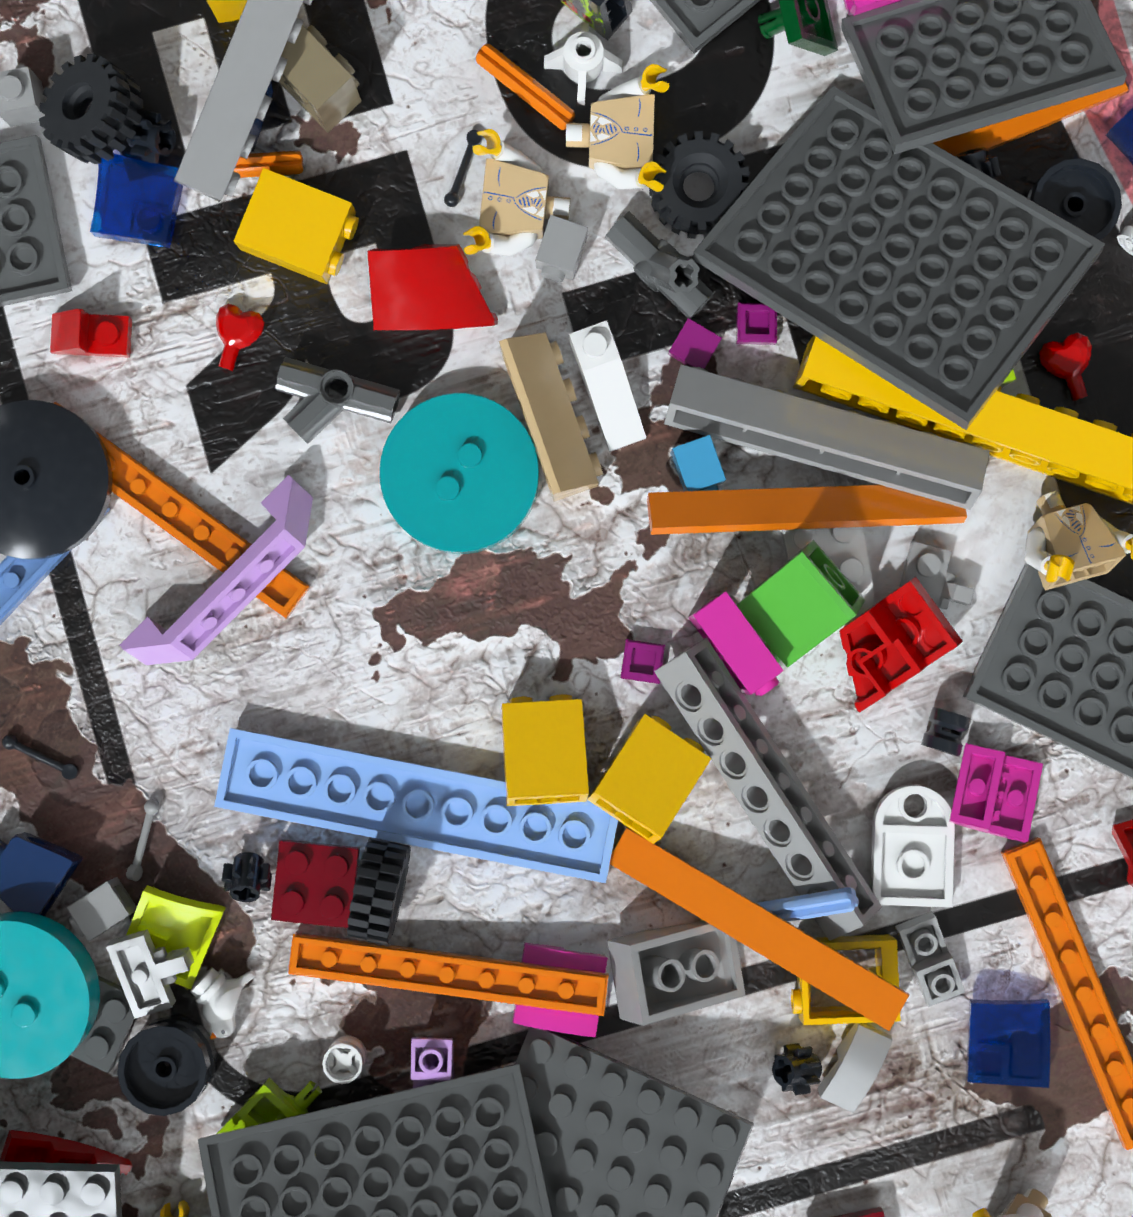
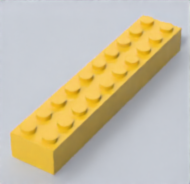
[793,336,1133,505]

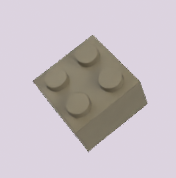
[279,25,361,133]

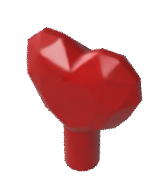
[216,303,264,371]
[1039,333,1092,401]

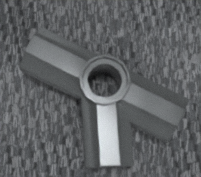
[605,211,714,319]
[276,357,400,444]

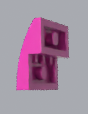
[949,743,1043,843]
[512,942,608,1037]

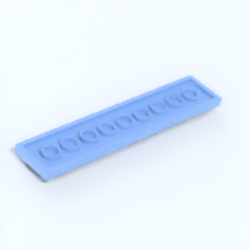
[214,728,618,883]

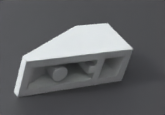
[569,320,646,452]

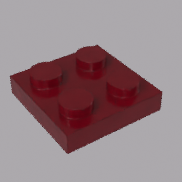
[271,839,360,928]

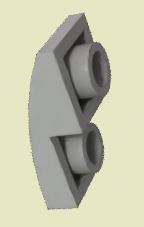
[895,911,965,1007]
[818,1023,893,1113]

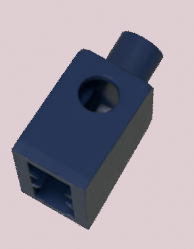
[0,832,83,916]

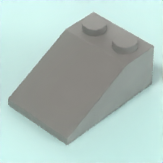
[607,921,745,1026]

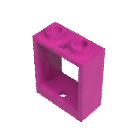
[688,591,784,696]

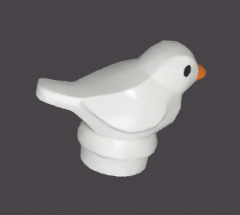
[190,967,256,1039]

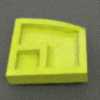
[126,885,226,989]

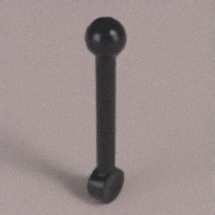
[444,130,482,207]
[2,734,79,780]

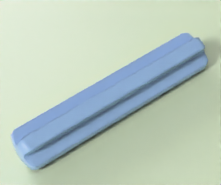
[757,887,859,922]

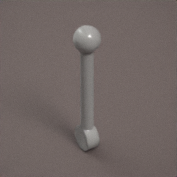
[126,799,160,881]

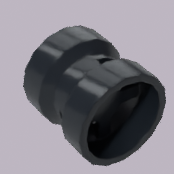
[921,707,971,757]

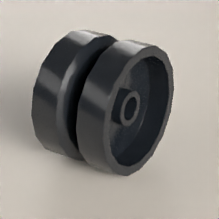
[1025,158,1122,241]
[117,1015,218,1116]

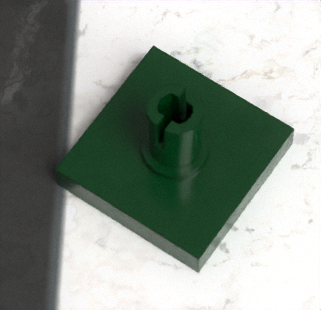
[758,0,838,56]

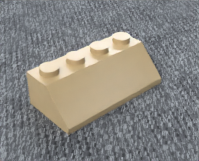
[499,332,603,502]

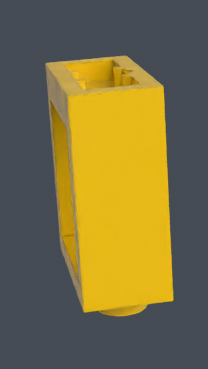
[791,934,901,1025]

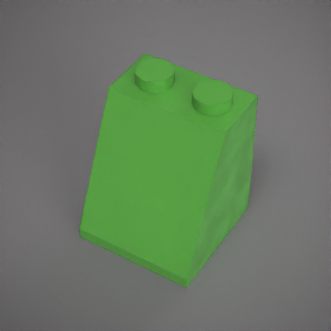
[737,540,866,668]

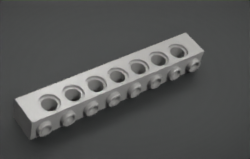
[654,637,882,941]

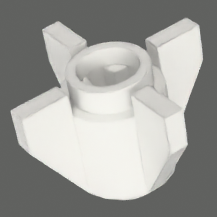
[544,23,623,106]

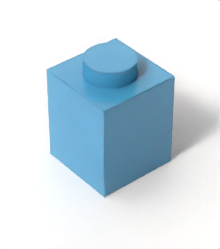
[670,435,726,491]

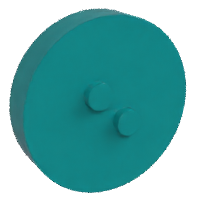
[380,393,539,554]
[0,912,100,1079]

